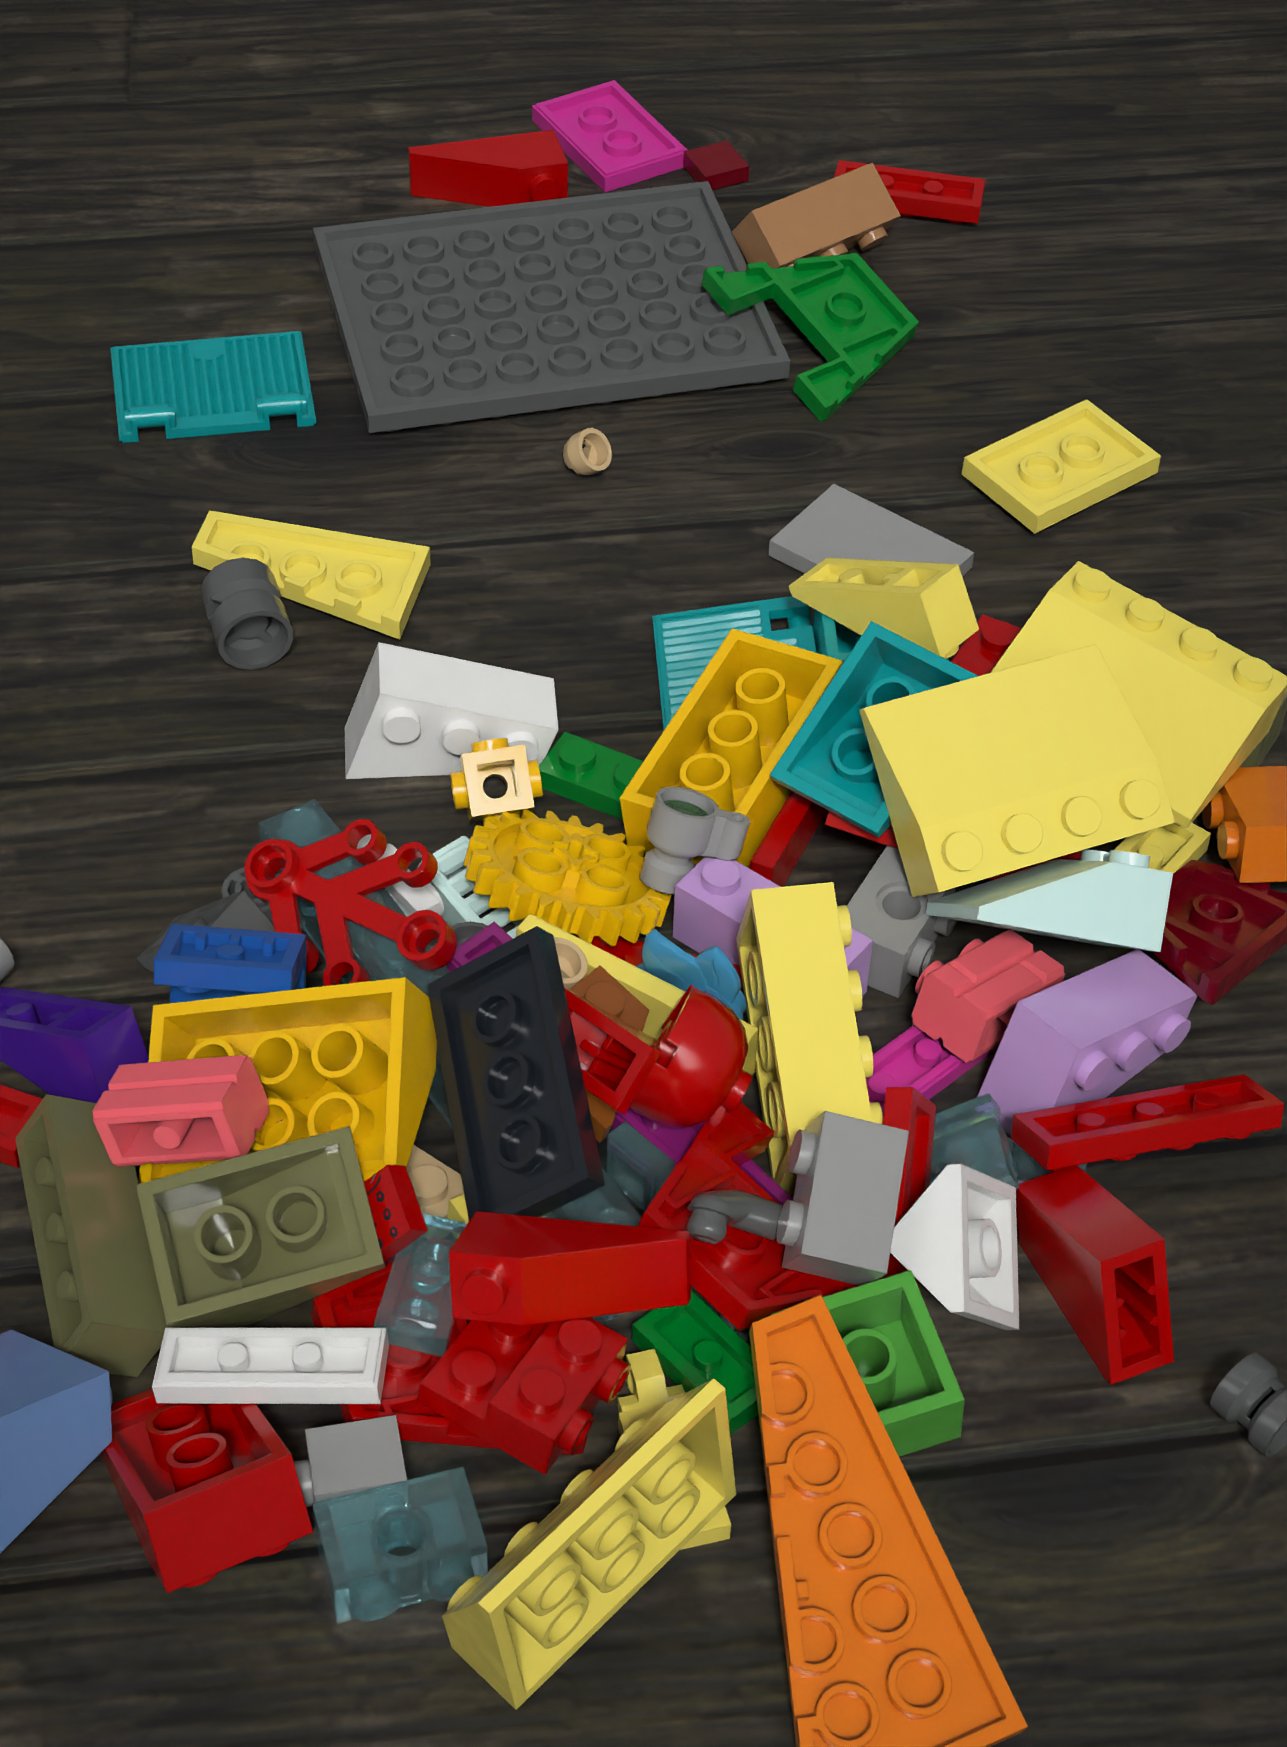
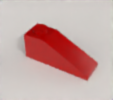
[408,130,568,207]
[449,1211,691,1325]

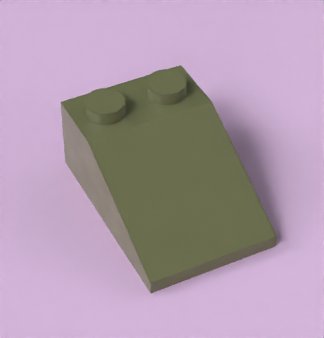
[136,1126,385,1328]

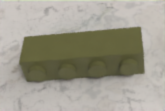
[15,1094,169,1377]

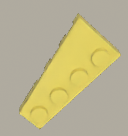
[192,510,431,640]

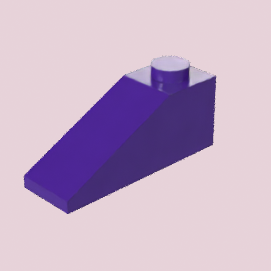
[0,987,149,1103]

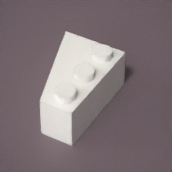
[344,642,558,779]

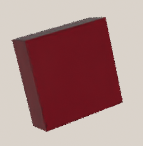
[683,141,750,190]

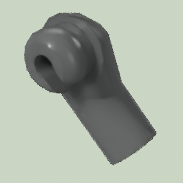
[686,1189,783,1244]

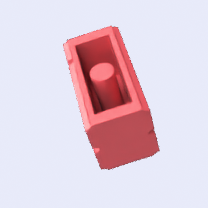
[911,929,1065,1063]
[92,1055,269,1167]

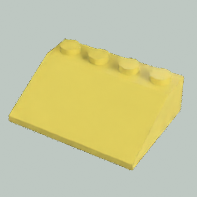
[991,561,1287,828]
[859,644,1175,897]
[442,1378,736,1710]

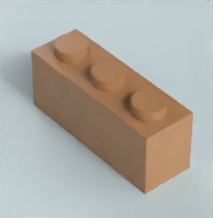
[732,162,901,268]

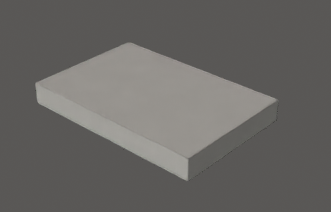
[768,484,974,577]

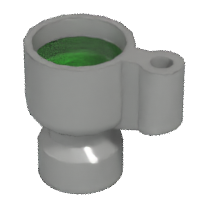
[640,787,750,894]

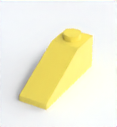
[789,558,979,659]

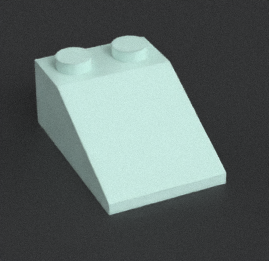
[926,849,1173,952]

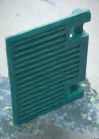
[110,331,316,443]
[652,596,817,730]

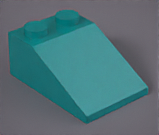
[770,621,978,838]

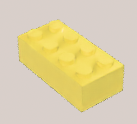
[736,882,883,1195]

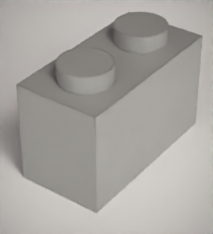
[776,1111,909,1286]

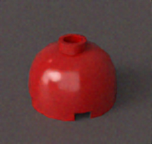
[629,985,753,1128]

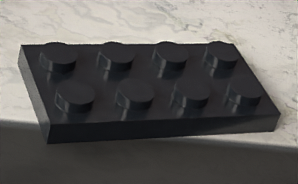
[427,926,605,1221]

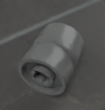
[200,557,294,670]

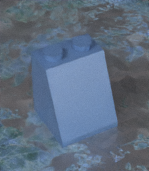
[0,1329,112,1553]

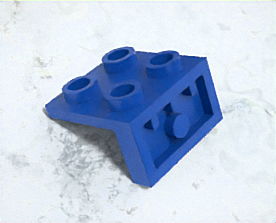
[154,924,306,1003]

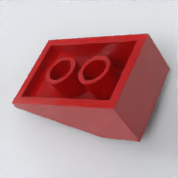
[100,1389,313,1593]

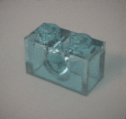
[312,1467,488,1623]

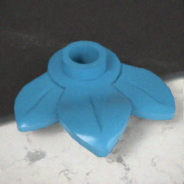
[636,929,747,1020]

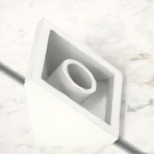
[890,1164,1019,1330]

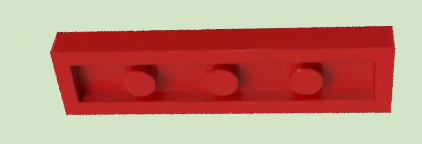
[1011,1074,1284,1171]

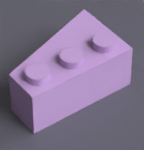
[974,949,1198,1135]

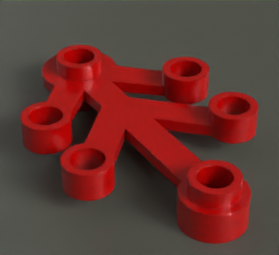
[244,819,457,986]

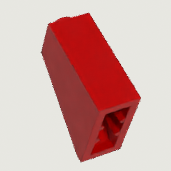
[1014,1165,1174,1385]

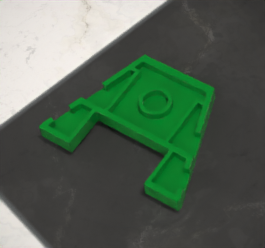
[701,253,919,422]

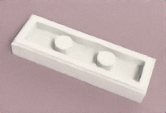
[152,1328,389,1404]

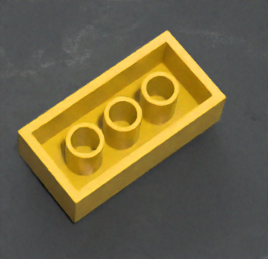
[620,628,843,869]

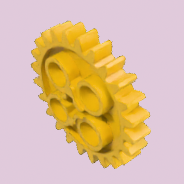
[463,809,672,946]

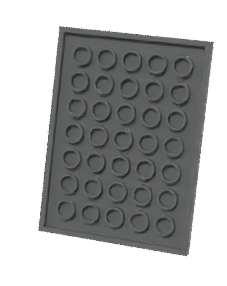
[313,181,790,433]

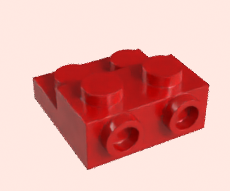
[417,1317,631,1475]

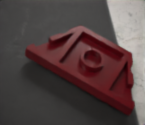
[1152,860,1287,1005]

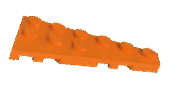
[749,1295,1028,1747]

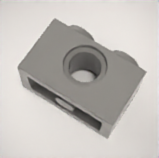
[847,846,957,998]

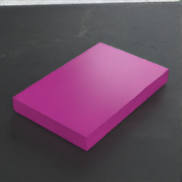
[532,80,687,193]

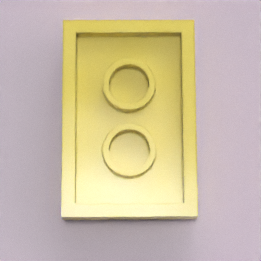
[962,399,1161,534]

